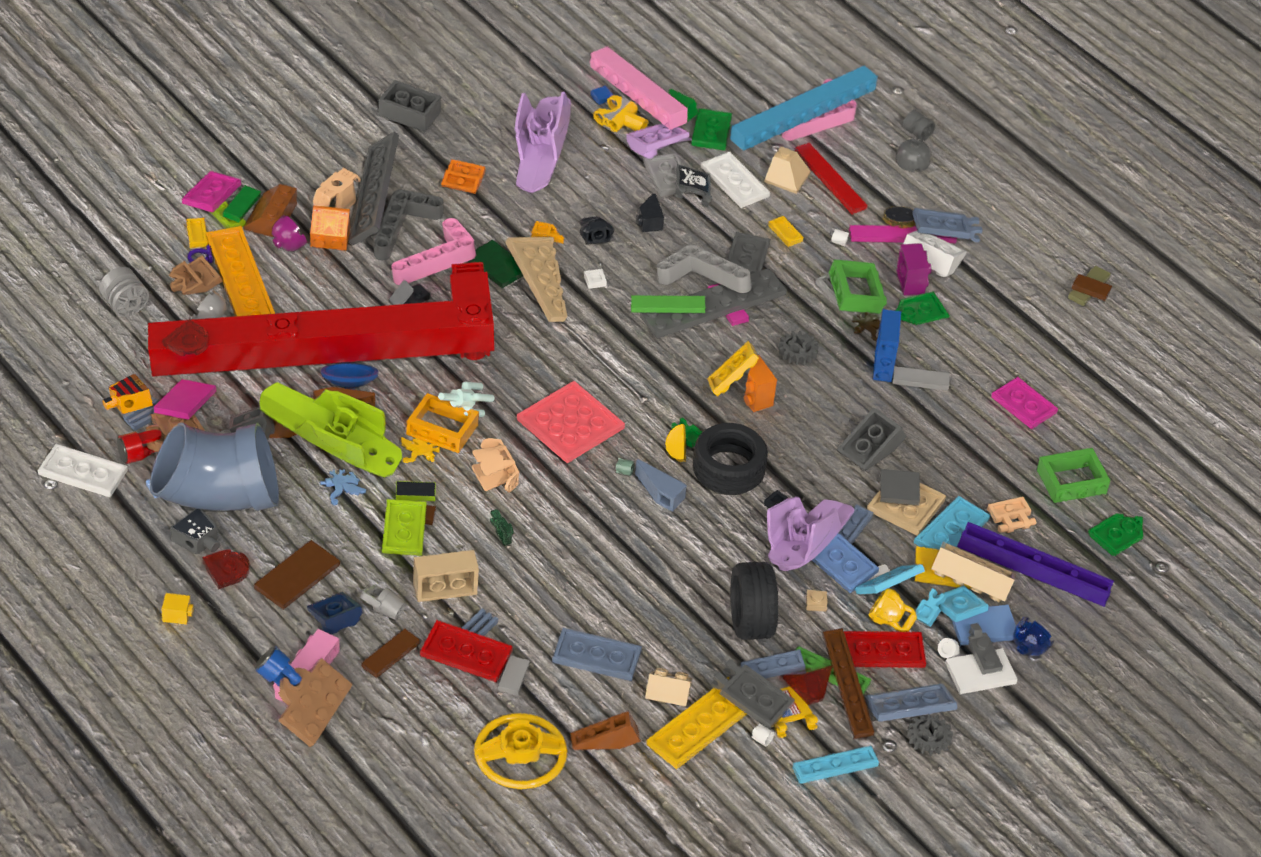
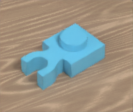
[915,588,947,627]

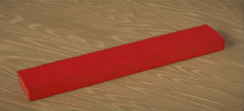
[795,142,867,214]

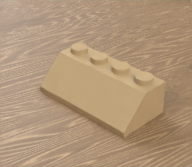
[931,542,1016,602]

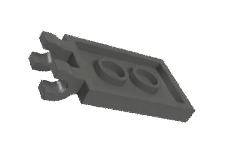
[711,659,795,729]

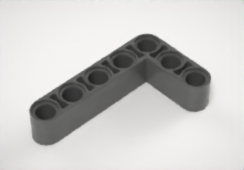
[374,189,444,261]

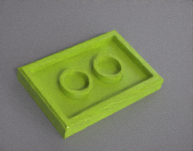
[382,499,427,556]

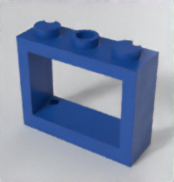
[873,309,901,382]

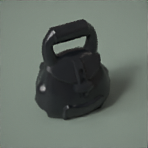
[580,216,614,245]

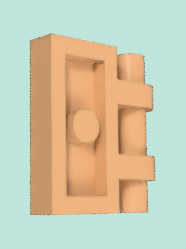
[987,497,1036,533]

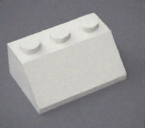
[904,231,967,277]

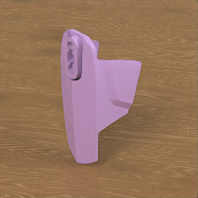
[767,497,854,571]

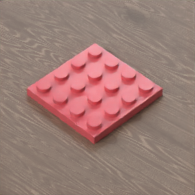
[517,381,625,463]

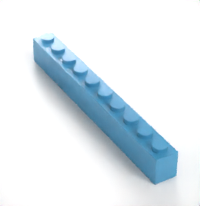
[730,65,878,151]

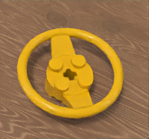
[474,713,567,789]

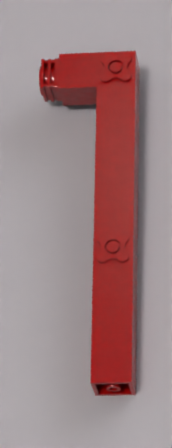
[148,262,495,377]

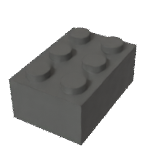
[379,80,441,132]

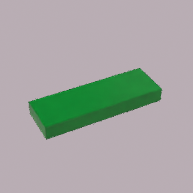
[223,185,261,223]

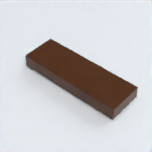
[362,629,420,679]

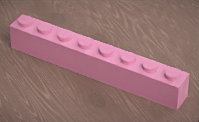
[590,46,687,130]

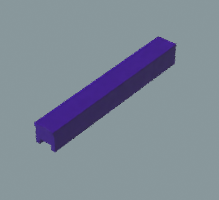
[957,522,1114,607]

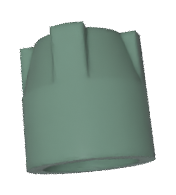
[616,458,635,476]

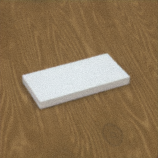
[701,152,770,208]
[38,444,128,497]

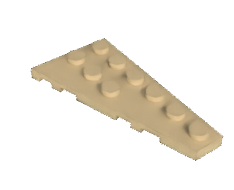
[505,237,567,322]

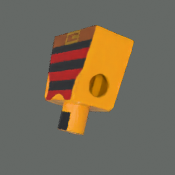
[102,374,153,414]

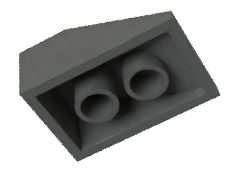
[837,408,906,471]

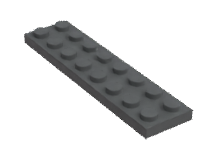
[348,131,399,245]
[640,268,787,339]

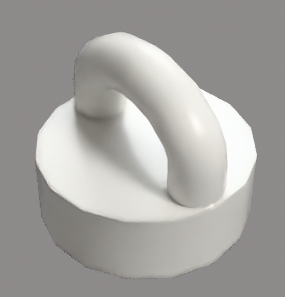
[938,638,960,659]

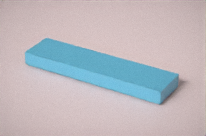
[792,746,879,784]

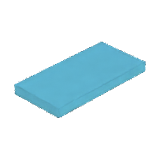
[914,496,990,550]

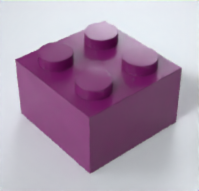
[896,243,931,296]

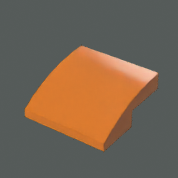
[441,159,486,194]

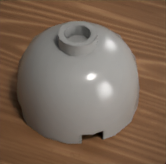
[191,291,227,320]

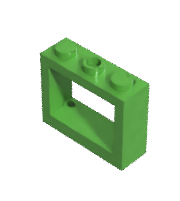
[828,259,887,314]
[1037,448,1110,503]

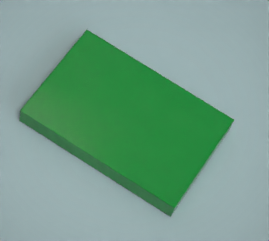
[691,108,732,151]

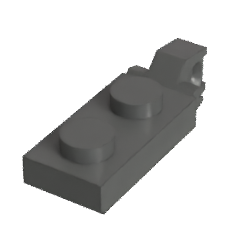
[968,623,1003,675]

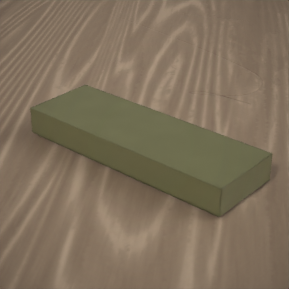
[1068,266,1111,306]

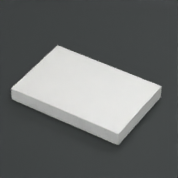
[945,648,1018,695]

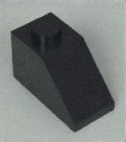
[636,193,664,233]

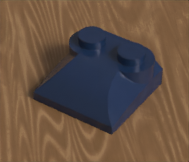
[307,592,363,634]

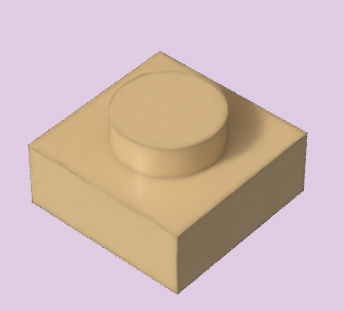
[806,590,827,612]

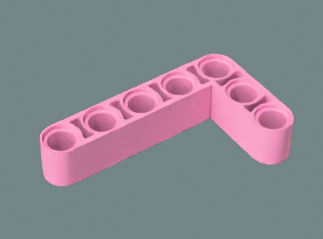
[781,79,857,141]
[391,218,476,285]

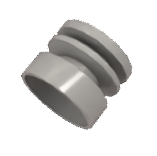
[99,267,149,317]

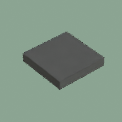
[880,469,920,505]

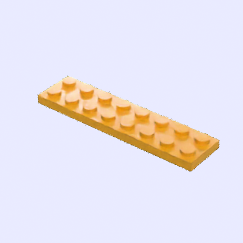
[206,226,275,316]

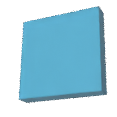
[935,586,988,622]

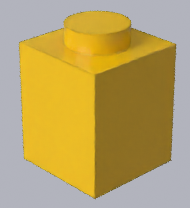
[162,593,194,624]

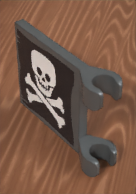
[675,164,712,207]

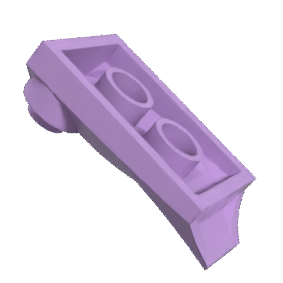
[626,123,692,159]

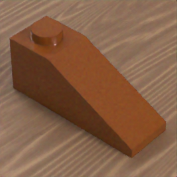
[571,711,640,750]

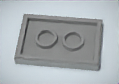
[643,153,689,197]

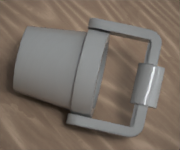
[360,585,406,620]

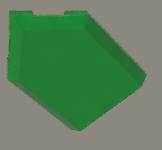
[895,291,950,325]
[1088,513,1143,556]

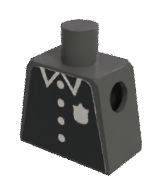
[170,508,220,554]

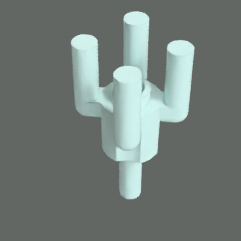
[438,381,495,417]

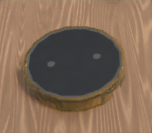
[883,206,916,228]

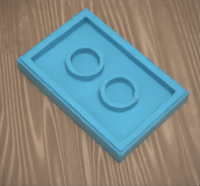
[855,564,925,595]

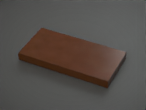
[254,540,340,610]

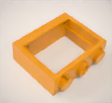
[406,393,479,453]

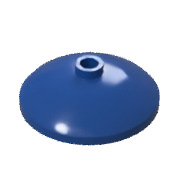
[321,363,378,390]

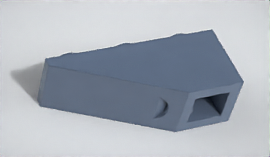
[635,459,687,512]

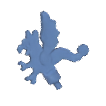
[320,469,366,505]

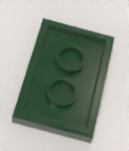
[468,239,523,289]

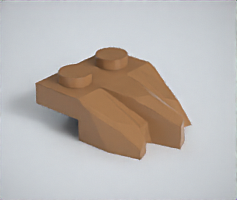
[169,255,222,295]

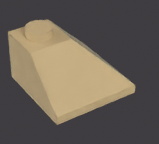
[765,147,811,194]

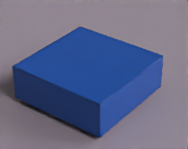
[590,86,613,105]

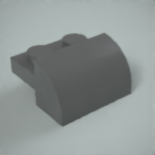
[229,407,275,440]

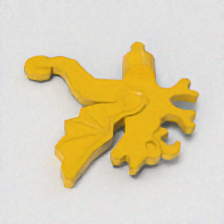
[401,437,440,463]

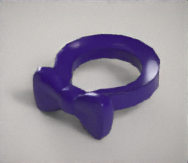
[187,245,213,263]

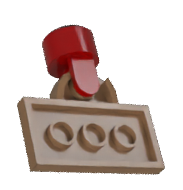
[117,413,205,464]

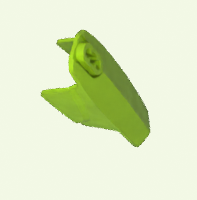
[259,382,402,478]

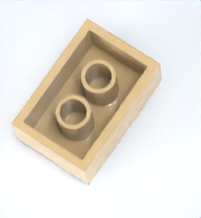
[413,550,479,602]

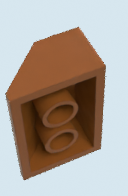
[243,184,297,237]

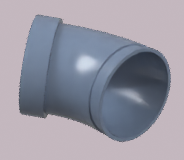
[150,423,279,511]

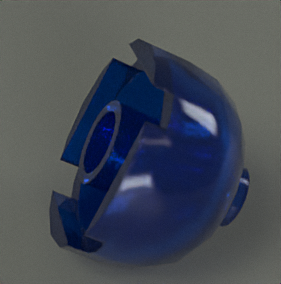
[1013,617,1054,656]

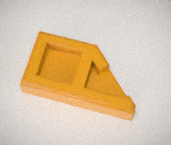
[531,221,564,244]

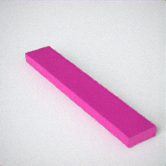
[849,225,957,243]

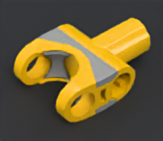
[593,95,648,132]

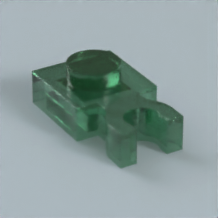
[490,509,514,546]

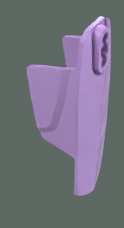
[514,92,571,193]

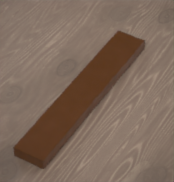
[822,628,874,739]

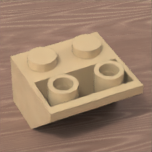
[645,668,693,706]

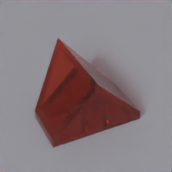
[783,665,833,705]

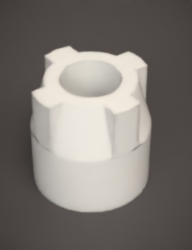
[831,229,849,247]
[751,724,774,746]

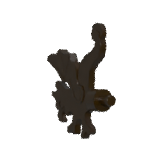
[852,312,881,342]

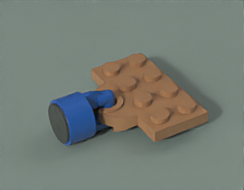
[255,646,353,747]

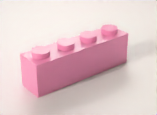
[273,629,340,703]

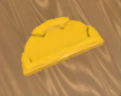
[665,424,686,462]

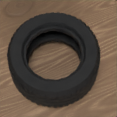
[693,423,768,495]
[730,562,778,640]

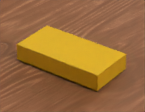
[768,216,803,247]
[186,218,208,248]

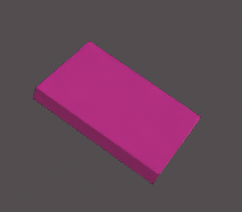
[182,171,242,212]
[991,377,1058,429]
[154,379,216,420]

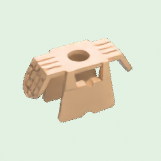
[313,168,361,209]
[472,438,519,492]

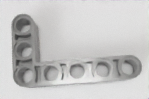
[657,245,752,293]

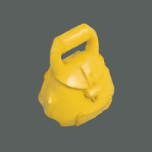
[868,588,917,632]

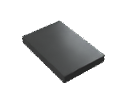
[727,232,771,274]

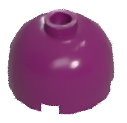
[272,215,307,252]

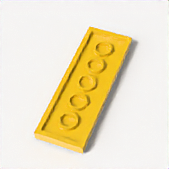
[646,677,747,770]

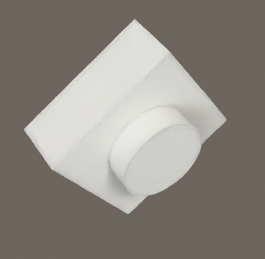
[584,269,607,289]

